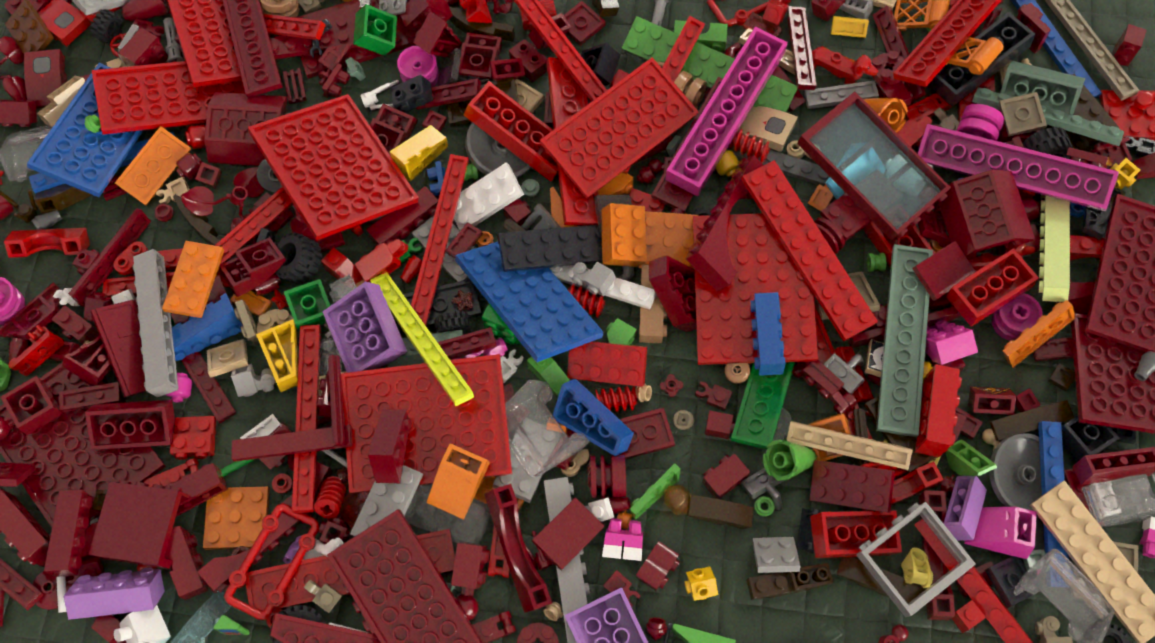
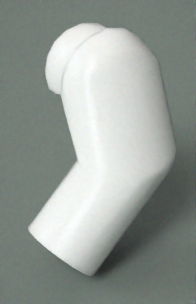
[315,538,344,557]

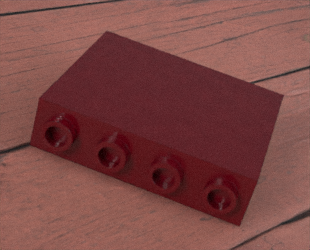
[88,480,190,569]

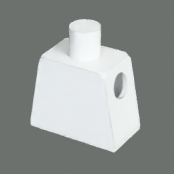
[114,605,171,643]

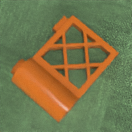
[894,0,950,31]
[946,37,1003,75]

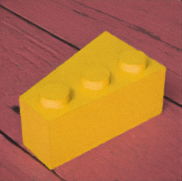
[390,125,448,182]
[256,319,298,392]

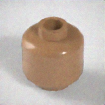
[725,363,750,384]

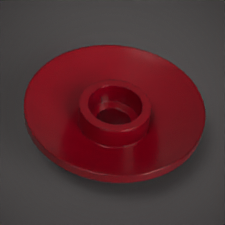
[32,571,73,610]

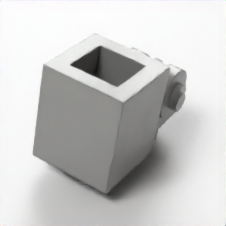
[571,262,616,296]
[231,364,275,397]

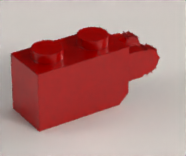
[883,116,932,157]
[355,239,408,283]

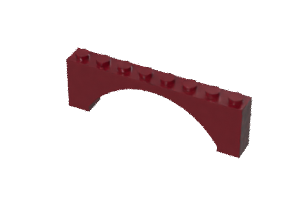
[686,155,764,291]

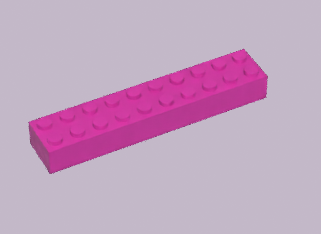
[665,26,788,197]
[918,124,1119,211]

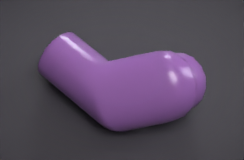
[283,536,301,564]

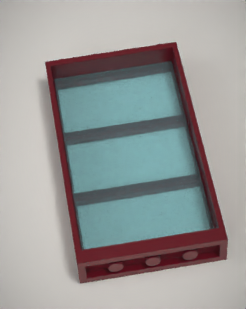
[797,91,951,240]

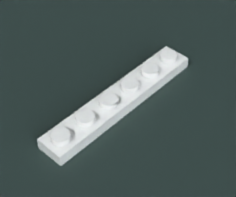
[549,265,656,310]

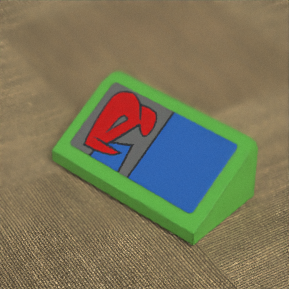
[213,615,250,635]

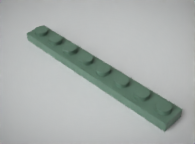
[972,87,1124,146]

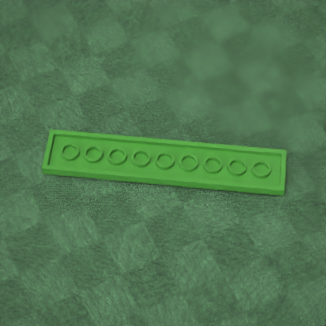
[622,16,797,112]

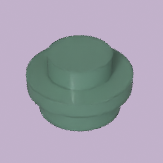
[521,179,540,197]

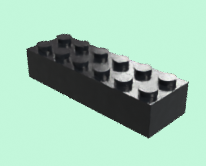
[928,12,1035,107]

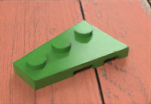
[630,463,680,520]

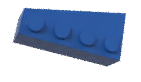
[750,292,786,375]
[172,293,243,361]
[552,379,634,456]

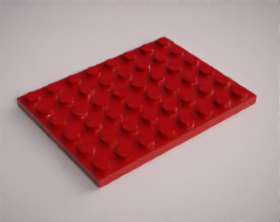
[248,94,419,240]
[693,213,818,365]
[341,354,513,494]

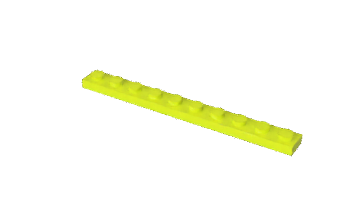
[370,272,474,406]

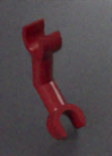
[980,8,1002,33]

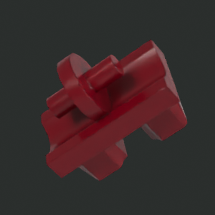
[318,63,350,99]

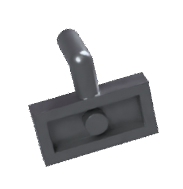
[824,353,865,394]
[741,468,785,510]

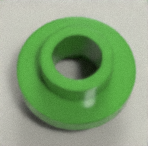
[84,115,101,133]
[754,496,775,517]

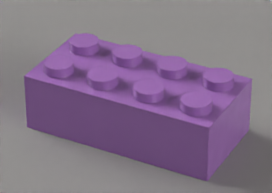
[63,568,165,620]

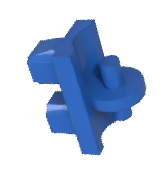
[427,161,446,196]

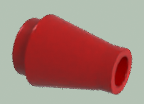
[400,255,422,284]

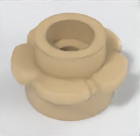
[636,383,652,402]
[544,602,563,621]

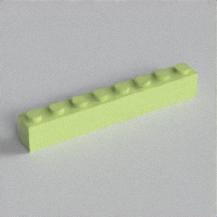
[1039,194,1070,302]

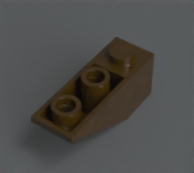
[35,184,92,214]

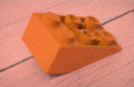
[426,443,490,520]

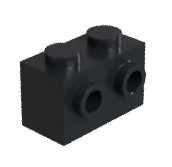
[391,74,433,113]

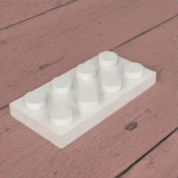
[454,163,524,231]

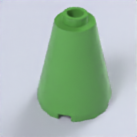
[763,439,817,481]

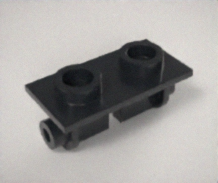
[797,508,821,554]

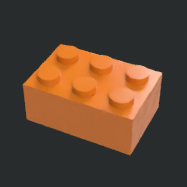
[601,203,647,267]

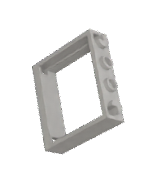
[856,502,976,617]

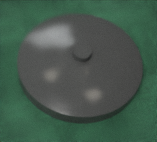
[465,123,531,178]
[989,434,1065,515]

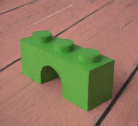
[674,20,728,52]

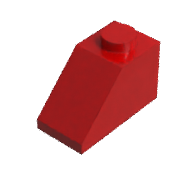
[321,248,364,291]

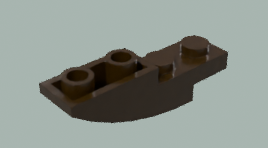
[449,7,515,42]
[746,563,834,600]

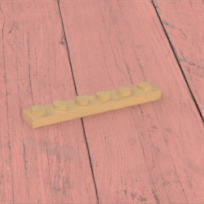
[787,421,913,470]

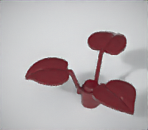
[0,36,27,100]
[181,167,264,244]

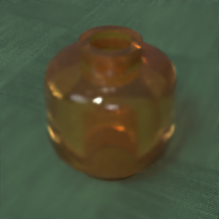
[664,485,692,515]

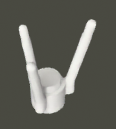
[361,80,399,111]

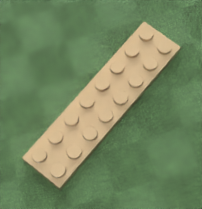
[1030,481,1155,643]

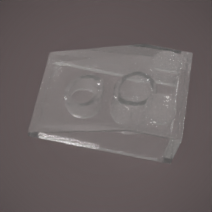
[1082,474,1155,527]

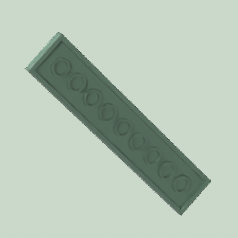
[876,244,933,437]

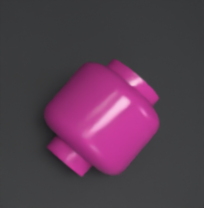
[166,373,192,402]

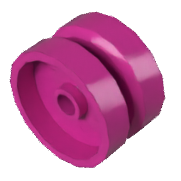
[397,46,439,87]
[956,104,1005,141]
[0,277,25,325]
[992,293,1042,341]

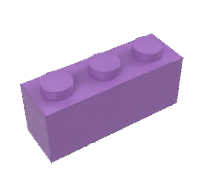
[944,476,987,541]

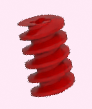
[729,128,770,164]
[568,283,605,318]
[595,386,637,412]
[314,476,346,519]

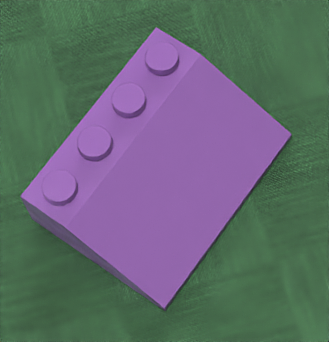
[323,281,408,373]
[564,588,648,643]

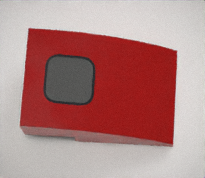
[38,0,91,47]

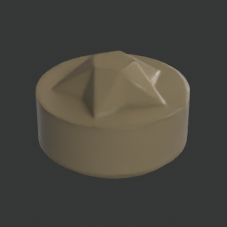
[673,410,694,430]

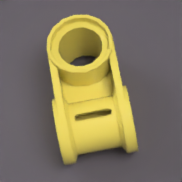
[901,548,933,589]

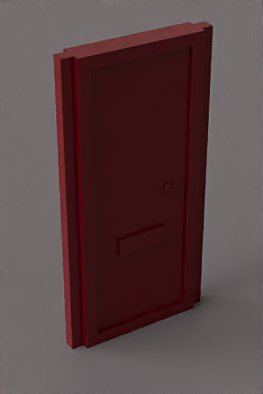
[90,300,147,397]

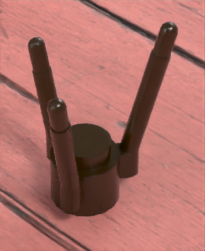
[0,189,38,223]

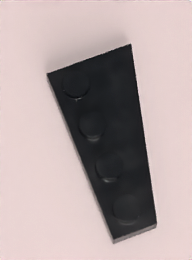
[1082,187,1126,240]

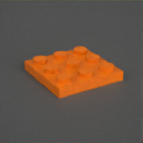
[638,211,699,269]
[203,486,270,550]

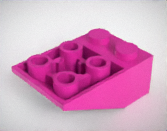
[925,320,978,365]
[964,507,1037,559]

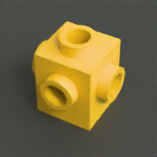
[1110,158,1140,190]
[684,566,718,601]

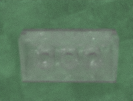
[404,484,491,544]

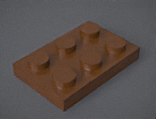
[5,0,54,53]

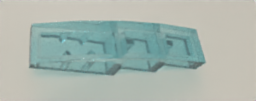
[170,591,232,643]

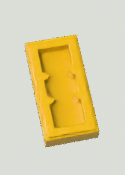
[830,16,869,38]

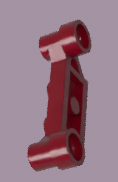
[792,362,857,414]

